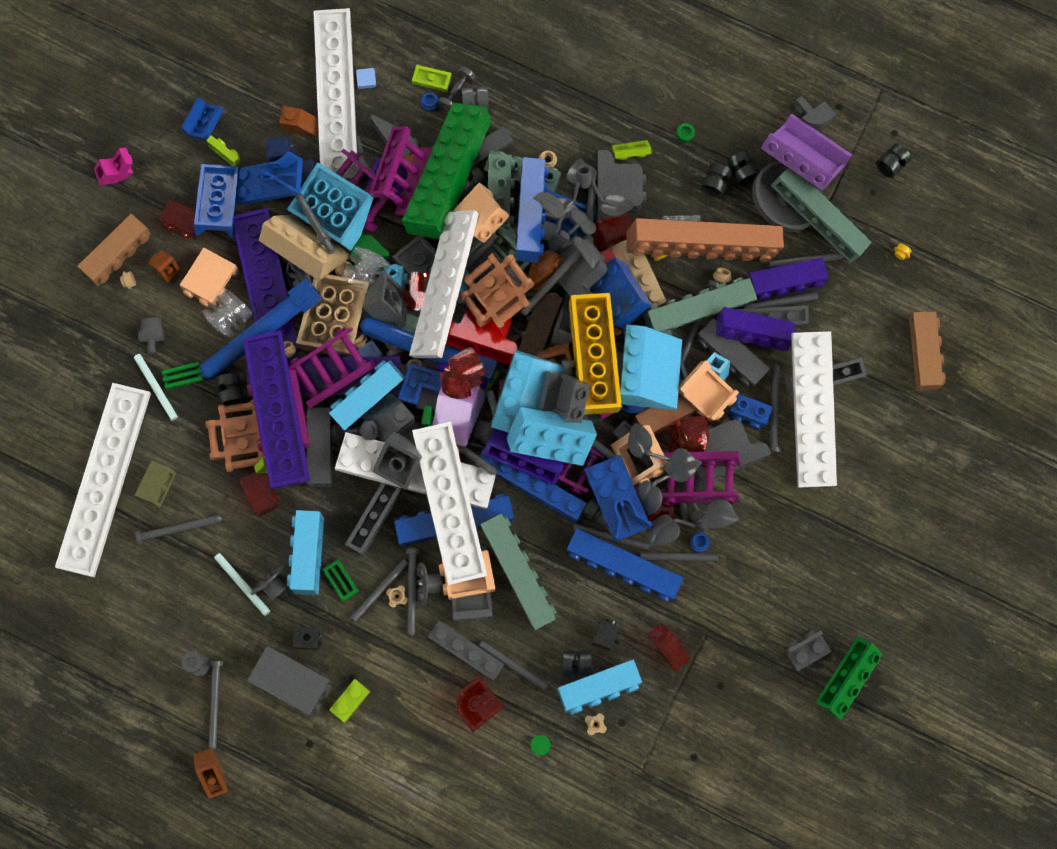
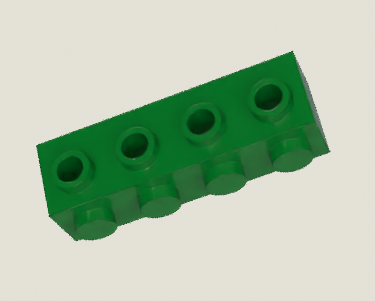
[815,636,883,720]

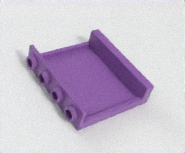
[761,114,852,191]

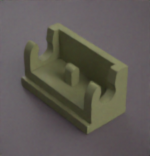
[135,460,177,507]

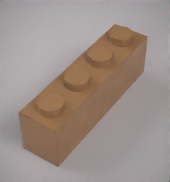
[77,214,151,286]
[909,312,946,390]
[634,392,697,435]

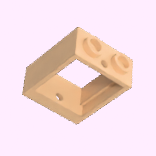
[611,425,667,486]

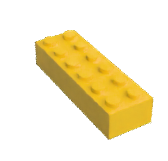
[568,293,622,415]

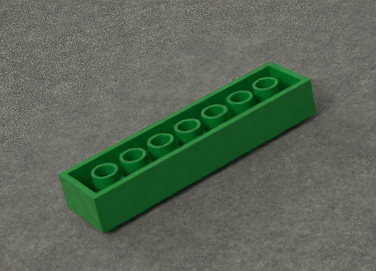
[402,102,491,239]

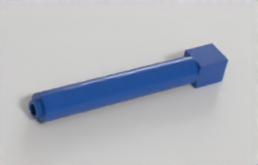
[200,278,322,380]
[360,316,498,383]

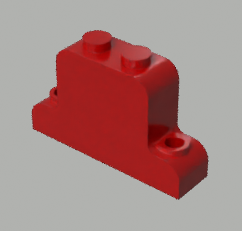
[445,304,517,365]

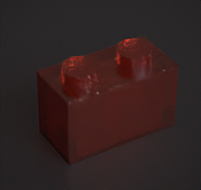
[159,199,198,240]
[592,213,633,249]
[239,472,280,517]

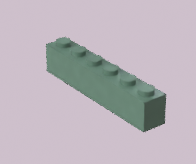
[771,167,872,263]
[642,277,757,332]
[479,513,557,630]

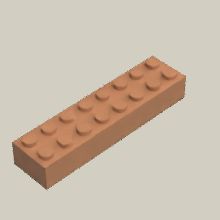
[626,218,784,262]

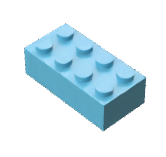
[329,360,405,431]
[506,407,597,466]
[287,510,324,595]
[557,659,642,715]

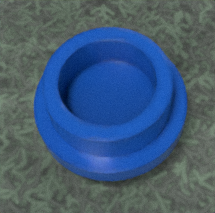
[421,93,439,111]
[690,532,710,552]

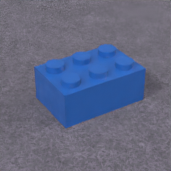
[591,257,652,329]

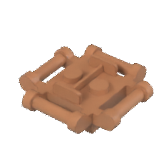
[459,253,534,328]
[205,400,265,472]

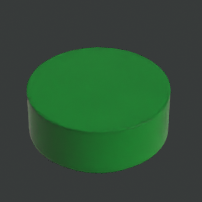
[676,123,695,143]
[531,735,551,756]

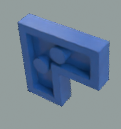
[398,363,447,406]

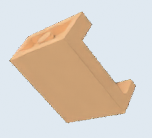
[454,183,509,243]
[180,248,239,308]
[678,361,739,421]
[439,550,495,600]

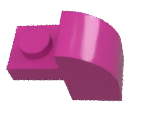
[94,148,133,185]

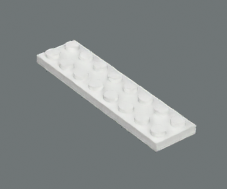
[409,210,479,358]
[791,331,837,487]
[412,422,487,585]
[335,432,496,510]

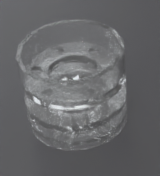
[341,246,391,291]
[201,288,253,339]

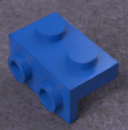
[181,98,224,142]
[727,394,772,430]

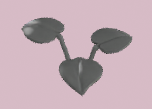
[545,158,634,220]
[532,192,600,269]
[628,423,702,516]
[649,473,739,548]

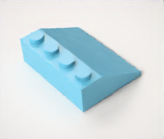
[287,162,373,251]
[620,325,682,410]
[491,350,564,432]

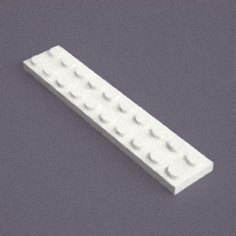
[314,8,358,181]
[55,383,151,578]

